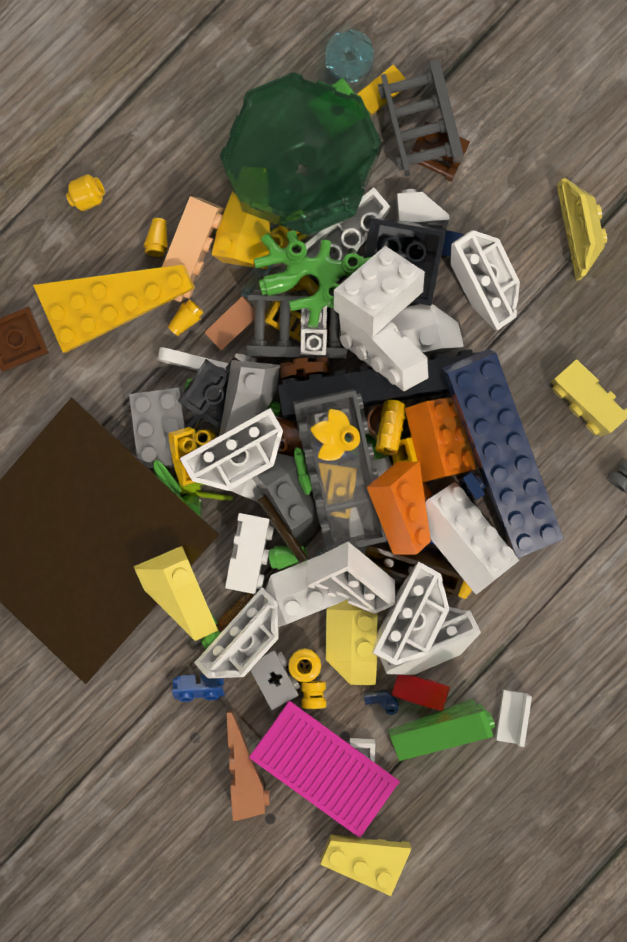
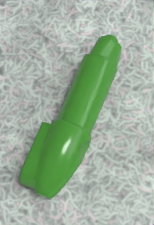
[294,447,312,495]

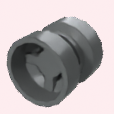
[606,458,627,493]

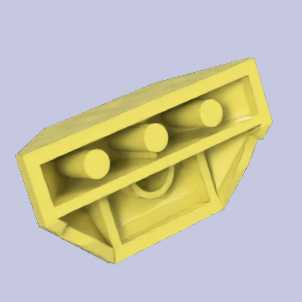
[556,178,607,281]
[326,599,378,685]

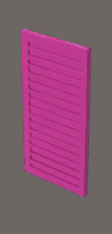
[249,701,400,838]

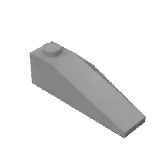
[219,360,281,436]

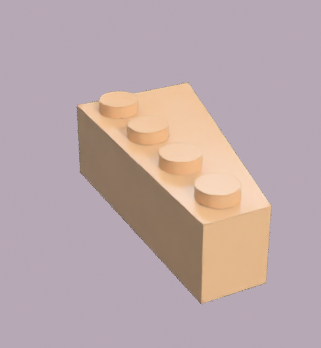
[162,196,225,302]

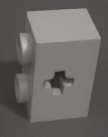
[250,649,301,710]

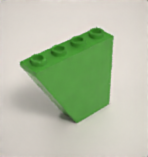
[388,699,495,761]

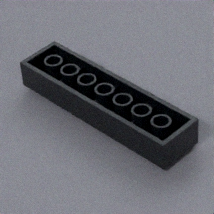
[278,349,479,420]

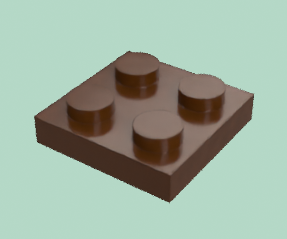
[0,306,49,372]

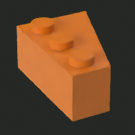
[367,461,431,554]

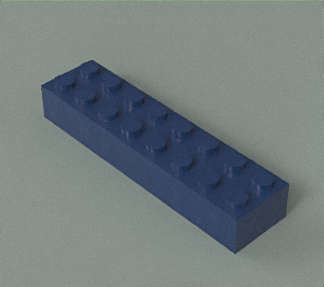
[441,349,564,558]

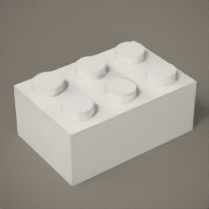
[334,246,425,337]

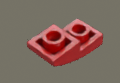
[392,674,450,711]

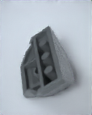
[252,453,319,545]

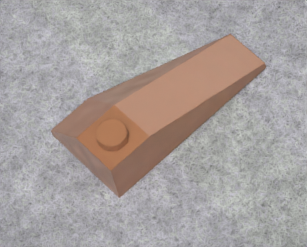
[227,710,270,821]

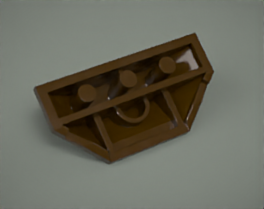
[364,541,464,597]

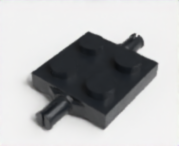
[178,356,240,430]

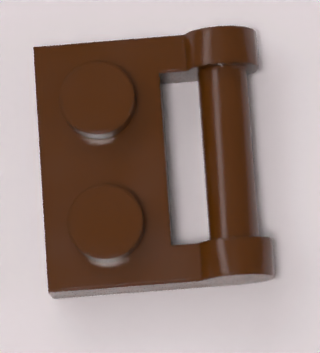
[410,121,470,182]

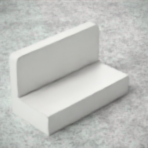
[495,689,532,747]

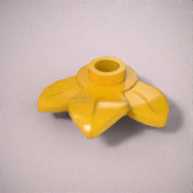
[310,409,360,461]

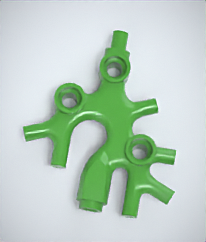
[253,231,371,328]

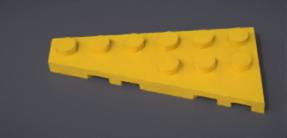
[33,265,195,353]

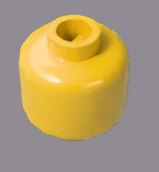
[66,174,105,211]
[288,648,321,682]

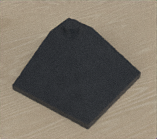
[364,217,446,306]

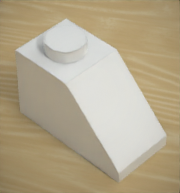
[396,189,449,226]

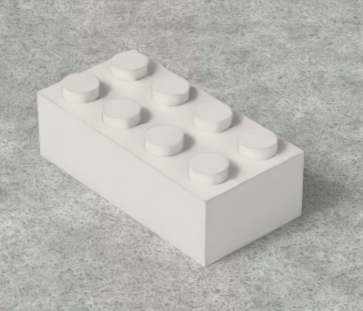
[425,482,519,595]

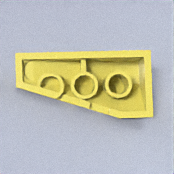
[134,546,218,641]

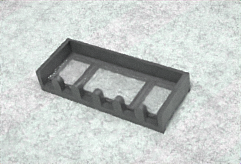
[293,388,388,552]

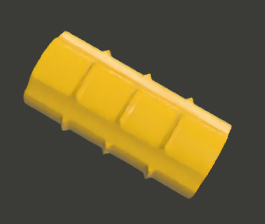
[375,400,406,455]

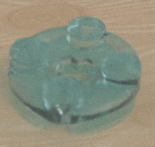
[325,30,374,82]

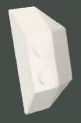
[451,230,520,330]
[366,304,464,366]
[180,408,283,491]
[266,556,347,627]
[372,562,449,665]
[194,587,278,678]
[380,607,481,675]

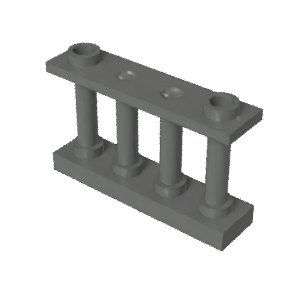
[378,59,464,177]
[246,290,347,358]

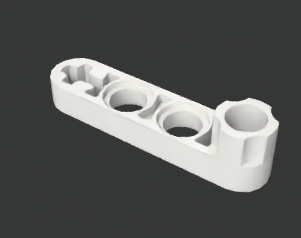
[157,347,257,371]

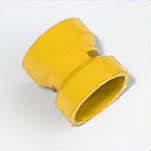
[301,681,326,709]

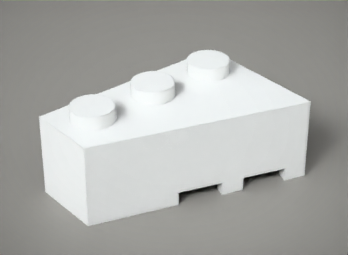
[307,542,395,614]

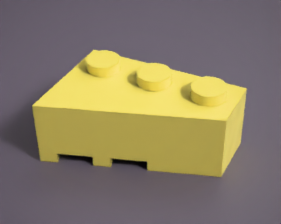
[550,359,627,437]
[320,834,412,896]

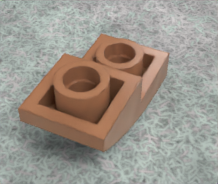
[204,296,255,351]

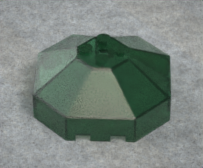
[220,72,381,236]

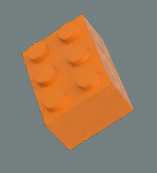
[405,398,477,482]

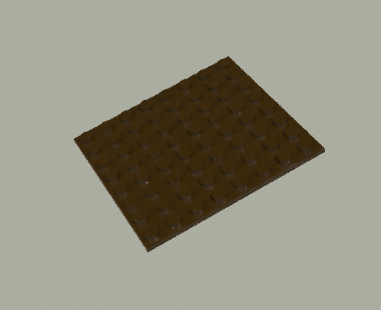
[0,397,220,684]

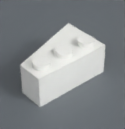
[225,513,274,594]

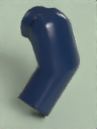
[363,690,399,715]

